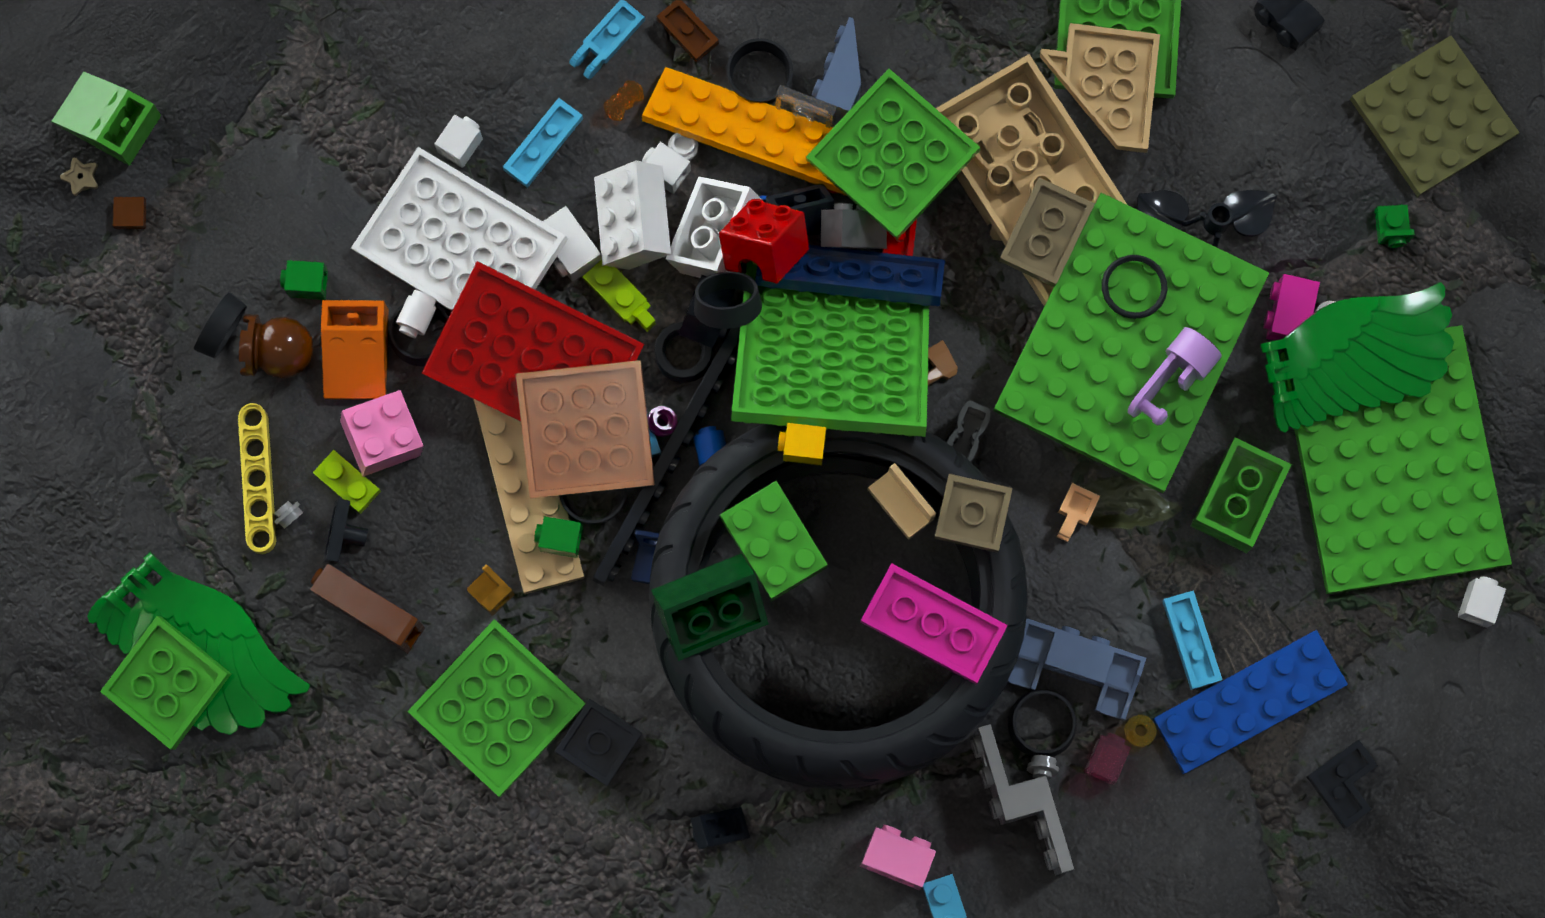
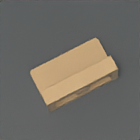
[868,463,936,540]

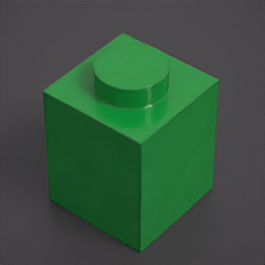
[280,260,328,300]
[534,516,583,558]

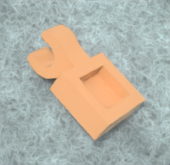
[1057,483,1100,542]

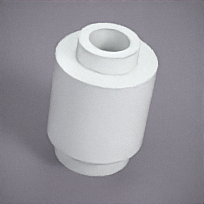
[396,290,437,338]

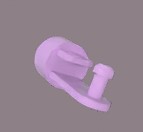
[1128,327,1222,425]

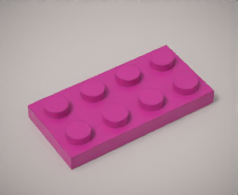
[860,563,1008,684]

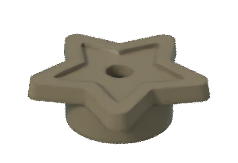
[60,158,98,196]

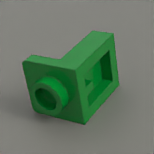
[1375,205,1415,248]

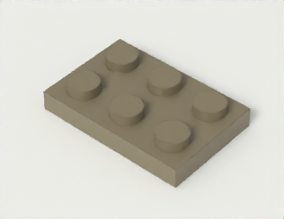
[999,177,1095,287]

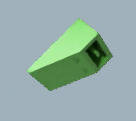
[51,71,161,166]

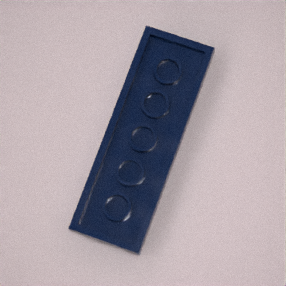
[755,245,945,306]

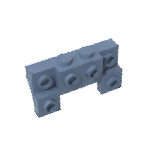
[1008,618,1146,721]

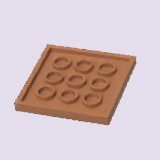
[516,360,655,498]

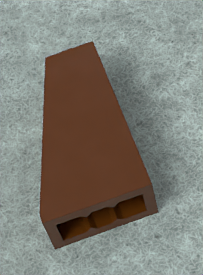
[310,564,425,654]

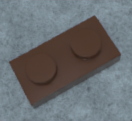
[656,0,719,63]

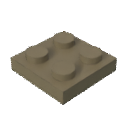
[934,474,1013,553]

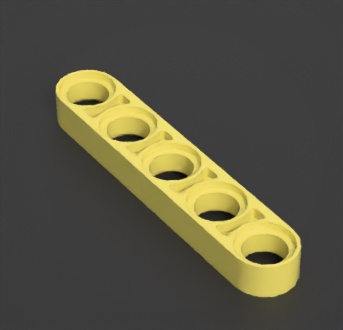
[238,403,276,554]

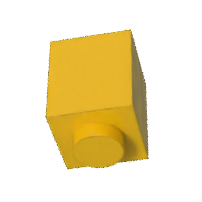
[778,423,826,465]

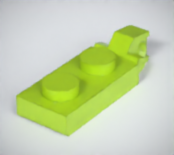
[583,259,656,332]

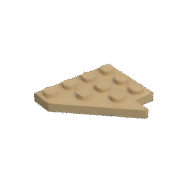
[1040,23,1160,153]

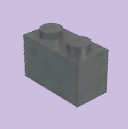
[821,203,887,249]

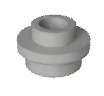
[274,501,303,529]
[1027,755,1059,780]

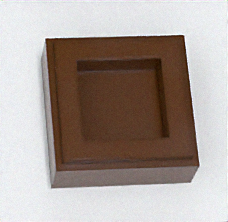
[113,197,146,229]

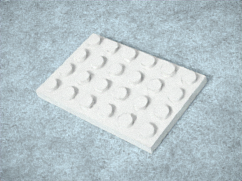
[351,147,568,311]

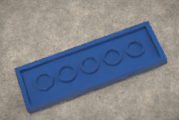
[1152,630,1348,774]

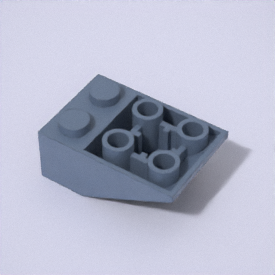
[811,17,861,125]

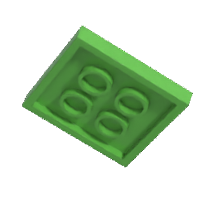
[100,616,231,750]

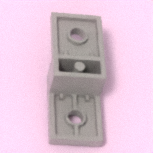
[970,724,1074,876]

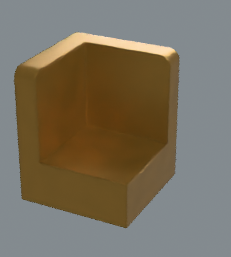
[467,564,515,616]

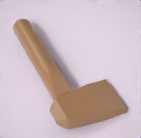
[928,340,958,385]

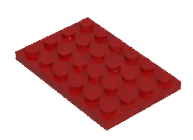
[422,261,644,422]

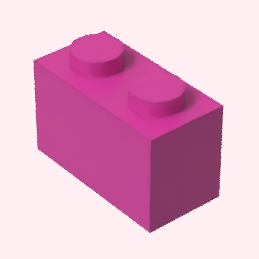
[1263,274,1320,341]

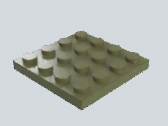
[1350,36,1519,198]

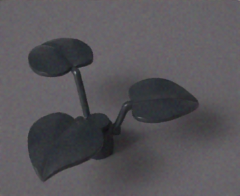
[1137,190,1277,247]

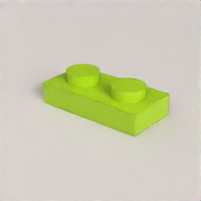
[313,450,381,514]

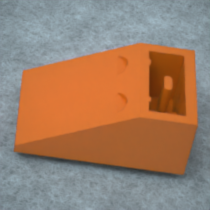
[321,300,389,399]

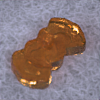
[604,80,644,121]

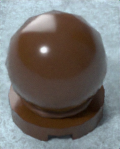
[239,314,314,378]

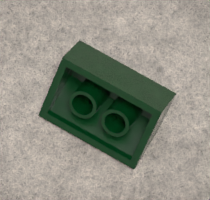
[651,554,768,661]

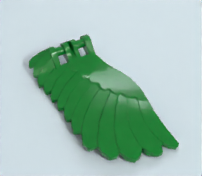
[1260,282,1454,433]
[87,552,310,735]

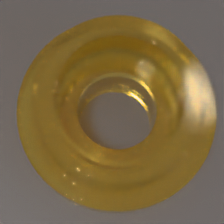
[1124,715,1156,747]

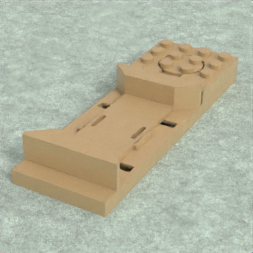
[936,54,1127,306]

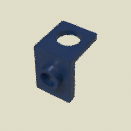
[631,530,659,584]

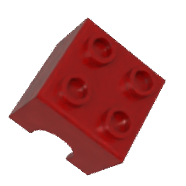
[719,199,809,284]

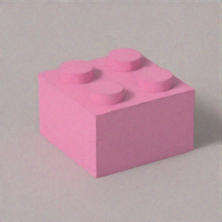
[340,390,424,477]
[860,825,936,890]

